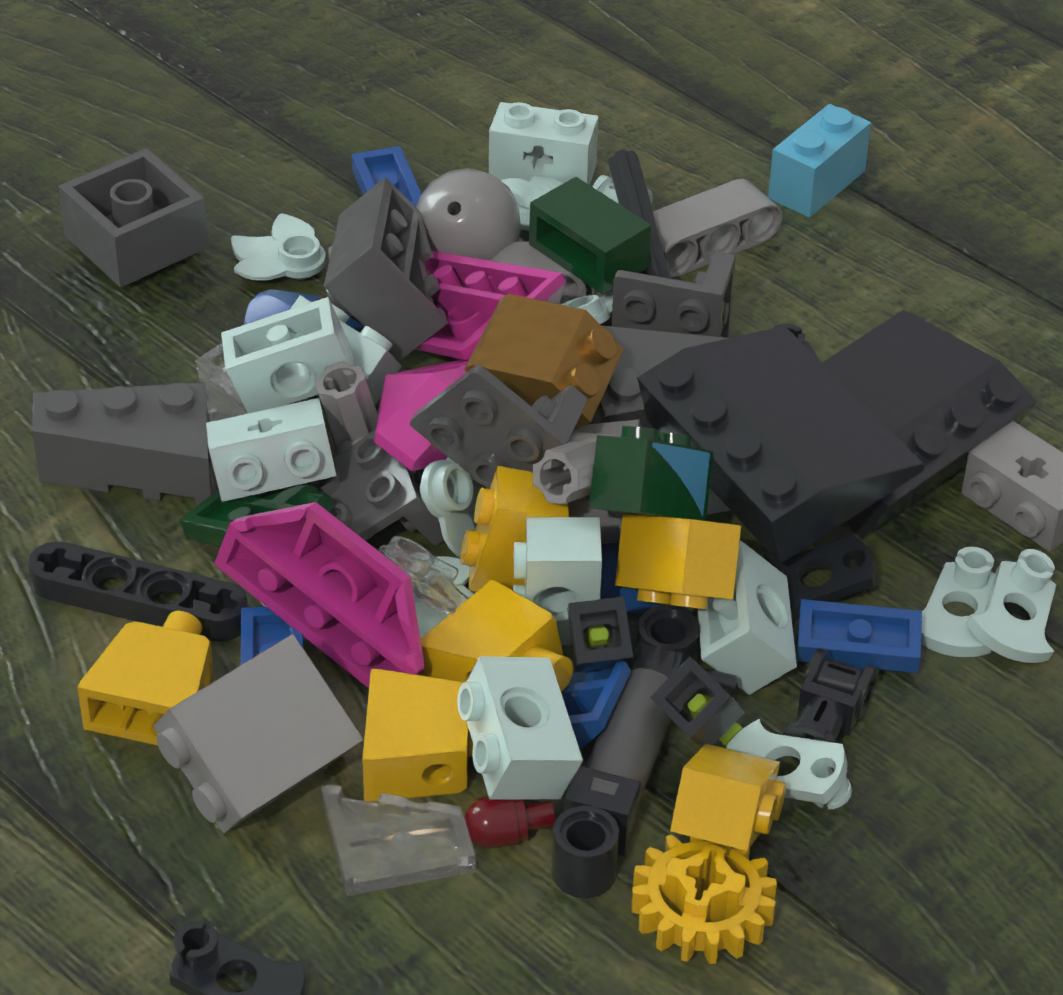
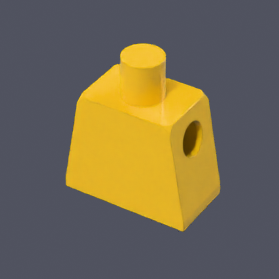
[420,579,573,691]
[77,611,214,746]
[362,669,473,802]

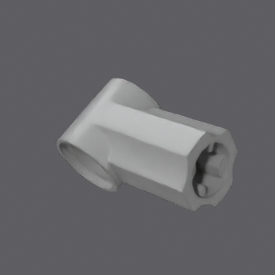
[315,361,378,454]
[533,432,621,504]

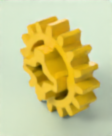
[631,834,777,964]

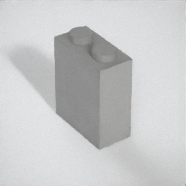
[153,634,364,833]

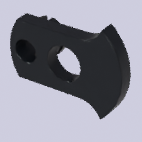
[763,534,879,627]
[169,921,305,995]

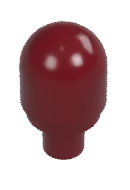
[463,796,555,849]

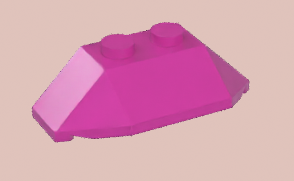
[416,251,566,360]
[374,360,469,471]
[214,502,425,688]

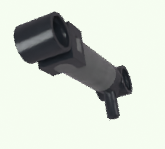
[552,604,738,899]

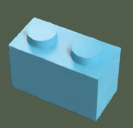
[768,104,871,218]

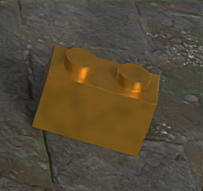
[464,294,624,432]

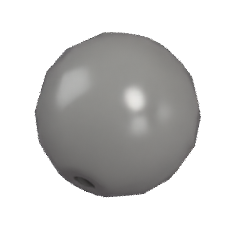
[416,168,521,261]

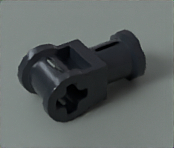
[782,647,879,762]

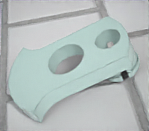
[921,546,995,657]
[966,549,1056,663]
[726,719,852,809]

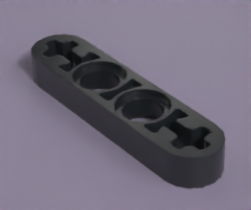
[27,541,248,642]

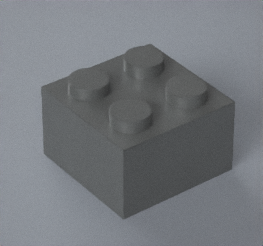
[58,148,209,288]

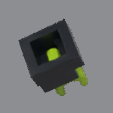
[567,596,633,672]
[650,656,745,747]

